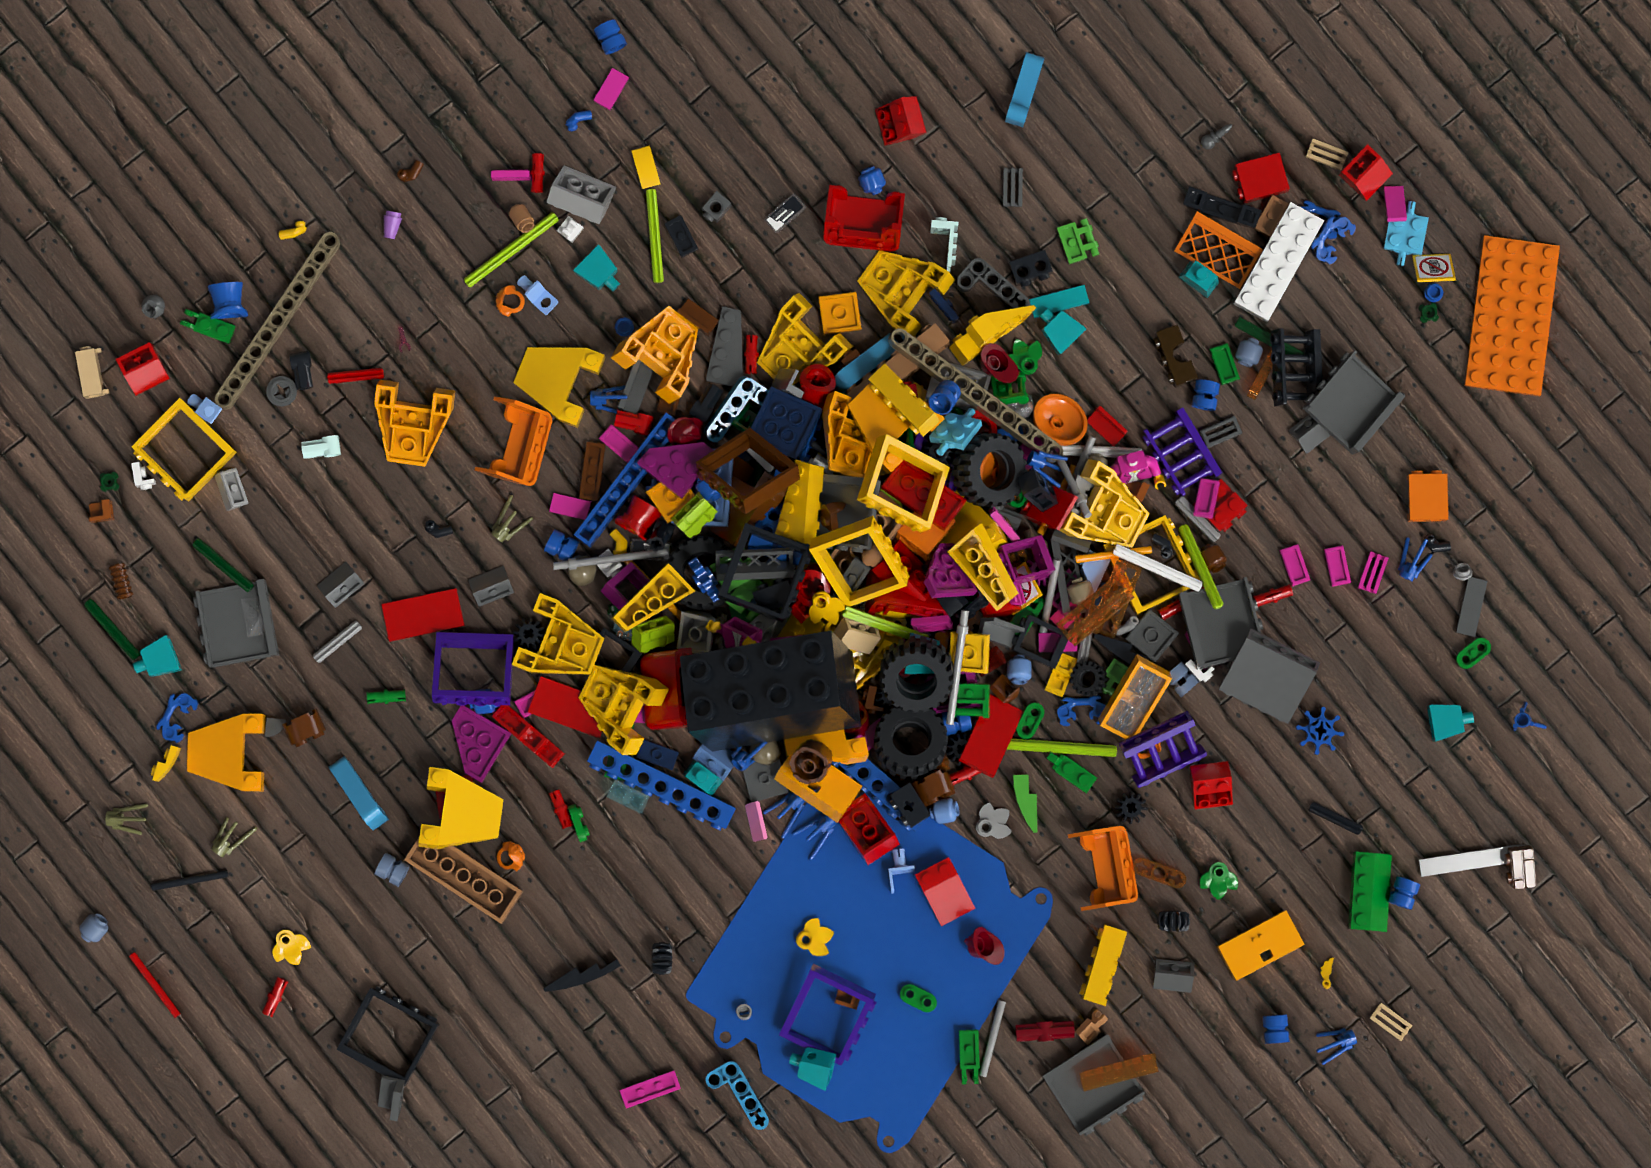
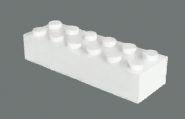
[1234,202,1324,323]

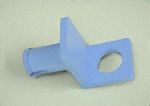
[517,275,558,315]
[188,394,222,424]
[888,849,915,894]

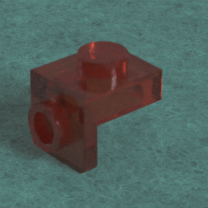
[979,646,1006,677]

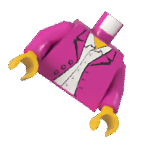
[1110,450,1166,490]
[705,617,763,648]

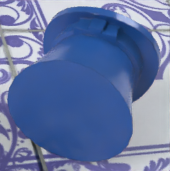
[208,282,248,319]

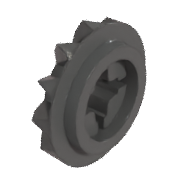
[266,376,298,407]

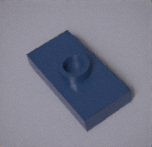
[929,288,959,324]
[636,740,679,771]

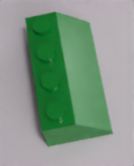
[1348,852,1392,932]

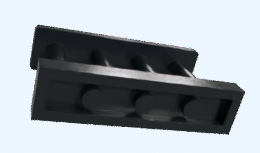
[1270,328,1323,407]

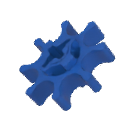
[688,557,719,602]
[1295,707,1344,755]

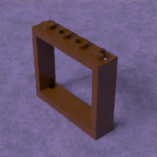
[696,428,800,514]

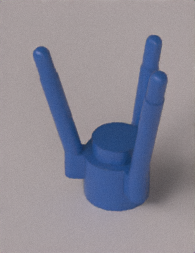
[590,385,627,414]
[1027,451,1068,488]
[1398,537,1433,582]
[1513,702,1547,731]
[731,742,768,771]
[763,792,806,839]
[792,814,836,861]
[1316,1028,1357,1065]

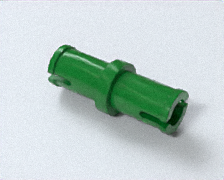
[366,689,406,704]

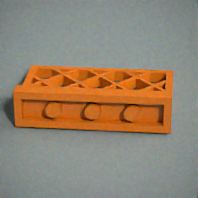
[1174,211,1263,289]

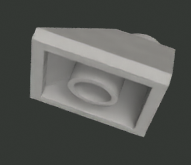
[677,610,715,654]

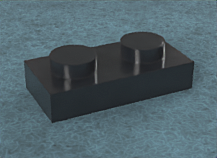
[664,215,699,258]

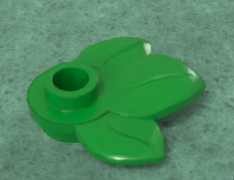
[1008,339,1042,375]
[1200,861,1238,900]

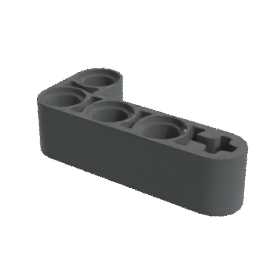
[957,258,1030,309]

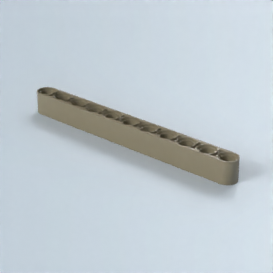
[215,232,340,410]
[888,329,1063,463]

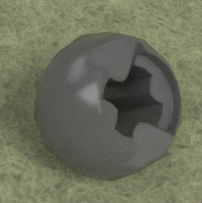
[141,294,165,318]

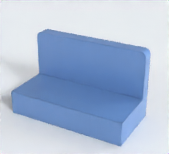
[692,744,734,781]

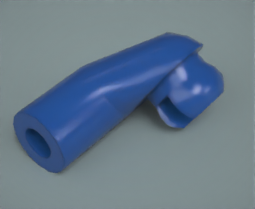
[566,110,592,131]

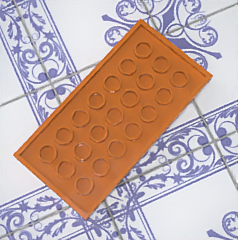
[1464,235,1560,397]

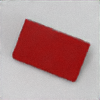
[1087,406,1128,447]
[791,600,810,624]

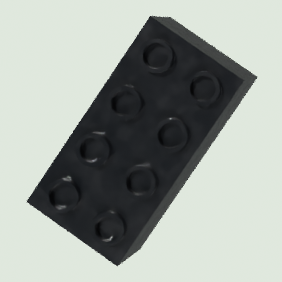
[680,630,861,752]

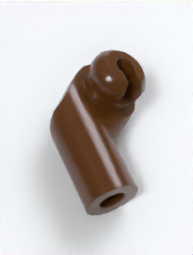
[397,160,424,182]

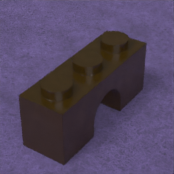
[1153,324,1198,388]

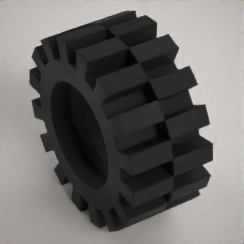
[1070,661,1108,697]

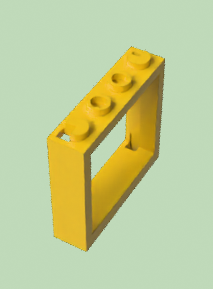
[132,398,237,502]
[857,434,950,533]
[1102,515,1200,615]
[809,516,909,607]

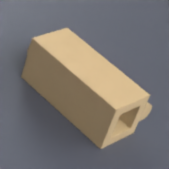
[75,346,109,399]

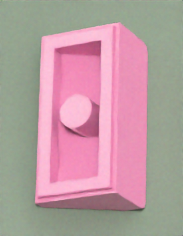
[745,801,768,842]

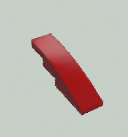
[492,705,565,768]

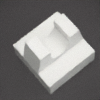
[557,216,584,243]

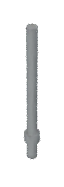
[1051,448,1092,518]
[553,548,668,570]
[946,610,969,725]

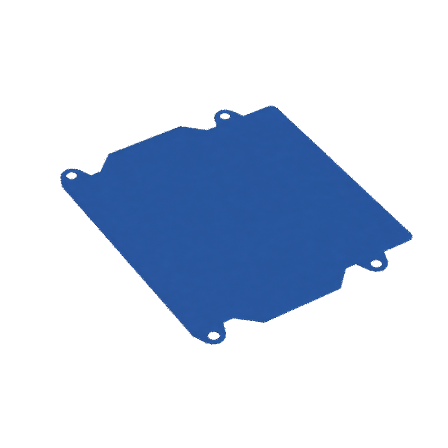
[686,784,1053,1153]

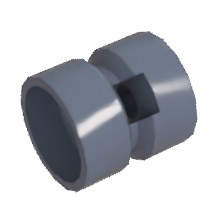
[1169,661,1199,698]
[374,853,410,887]

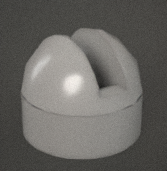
[736,1004,752,1020]

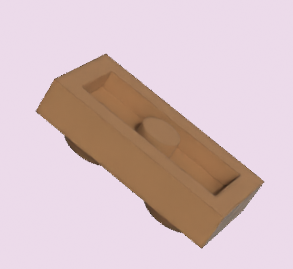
[1254,195,1289,238]

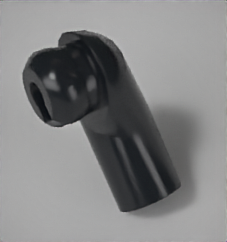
[425,520,453,538]
[1151,533,1173,559]
[1423,534,1451,553]

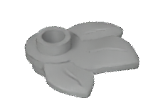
[976,803,1012,839]

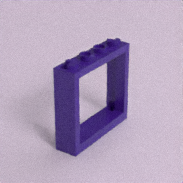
[432,632,514,707]
[779,963,877,1066]

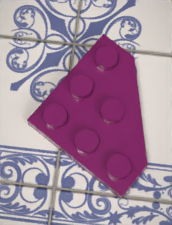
[637,442,714,499]
[924,543,978,598]
[452,706,511,783]

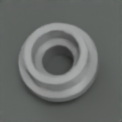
[1453,563,1472,580]

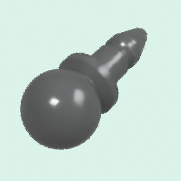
[1201,124,1232,150]

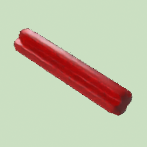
[327,368,384,384]

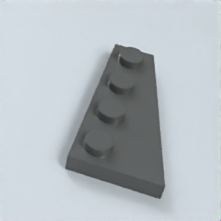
[706,306,743,388]

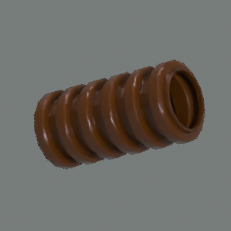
[108,563,133,600]

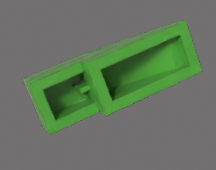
[1012,775,1037,833]

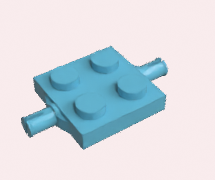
[1384,201,1429,266]
[929,408,982,456]

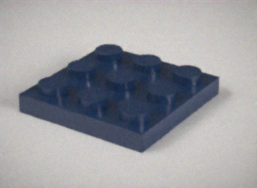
[751,387,823,460]

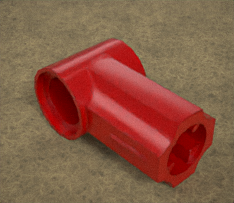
[614,410,654,436]

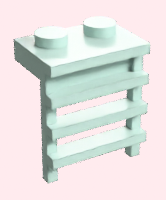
[930,217,958,272]

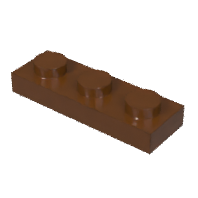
[579,442,606,502]

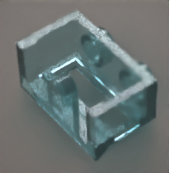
[607,780,650,814]

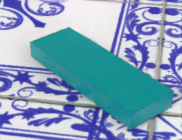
[1029,285,1089,319]

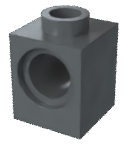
[702,191,732,223]

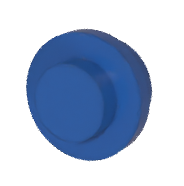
[1424,283,1443,302]
[615,317,634,337]

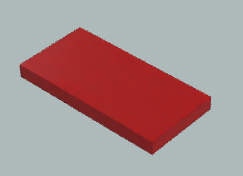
[881,460,967,531]
[381,588,465,642]
[528,676,603,738]
[958,694,1024,778]

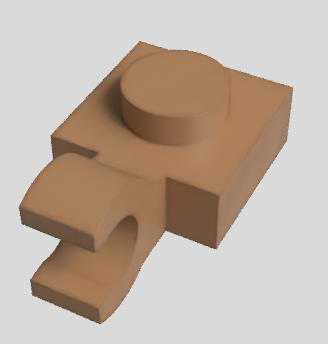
[1075,1009,1108,1045]

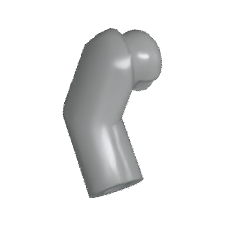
[1111,616,1139,636]

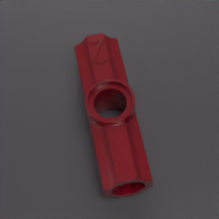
[1015,1021,1075,1042]

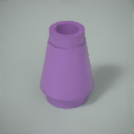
[384,211,402,239]

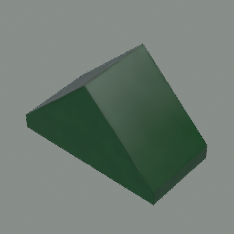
[731,403,759,433]

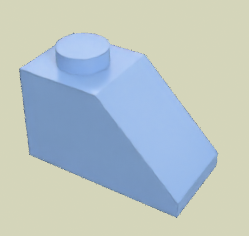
[1079,550,1111,594]

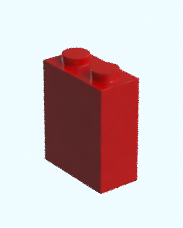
[1232,153,1290,204]

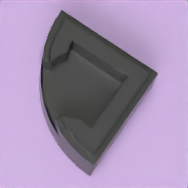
[265,718,287,737]

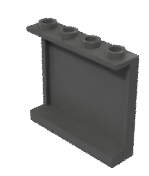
[1302,350,1405,455]
[806,474,881,553]
[1178,577,1263,670]
[193,579,279,668]
[1219,629,1320,724]
[1042,1034,1146,1136]

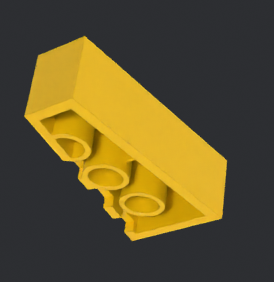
[868,363,940,437]
[775,460,824,545]
[947,523,1019,611]
[611,563,695,632]
[1079,925,1127,1006]

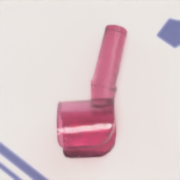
[398,327,411,353]

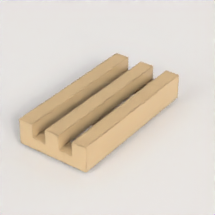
[1306,139,1348,171]
[1370,1003,1412,1041]

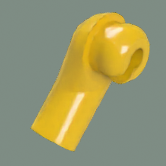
[279,221,307,240]
[609,529,628,555]

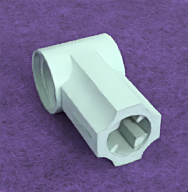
[301,435,341,459]

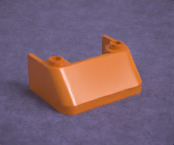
[475,396,552,486]
[1068,826,1138,911]

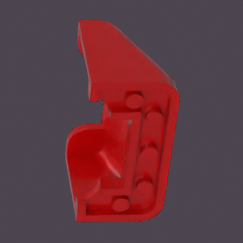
[823,185,905,251]
[865,568,948,617]
[640,648,692,730]

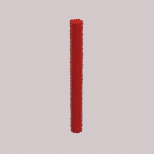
[129,952,181,1018]

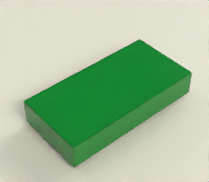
[1209,343,1240,386]

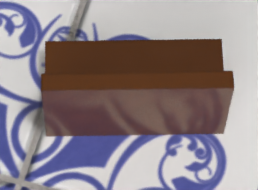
[677,298,719,336]

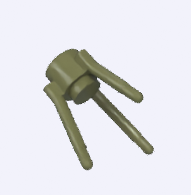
[490,495,533,543]
[105,804,148,835]
[211,817,258,857]

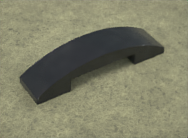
[1183,186,1262,229]

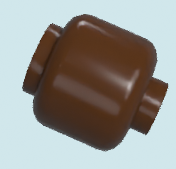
[1201,544,1227,573]

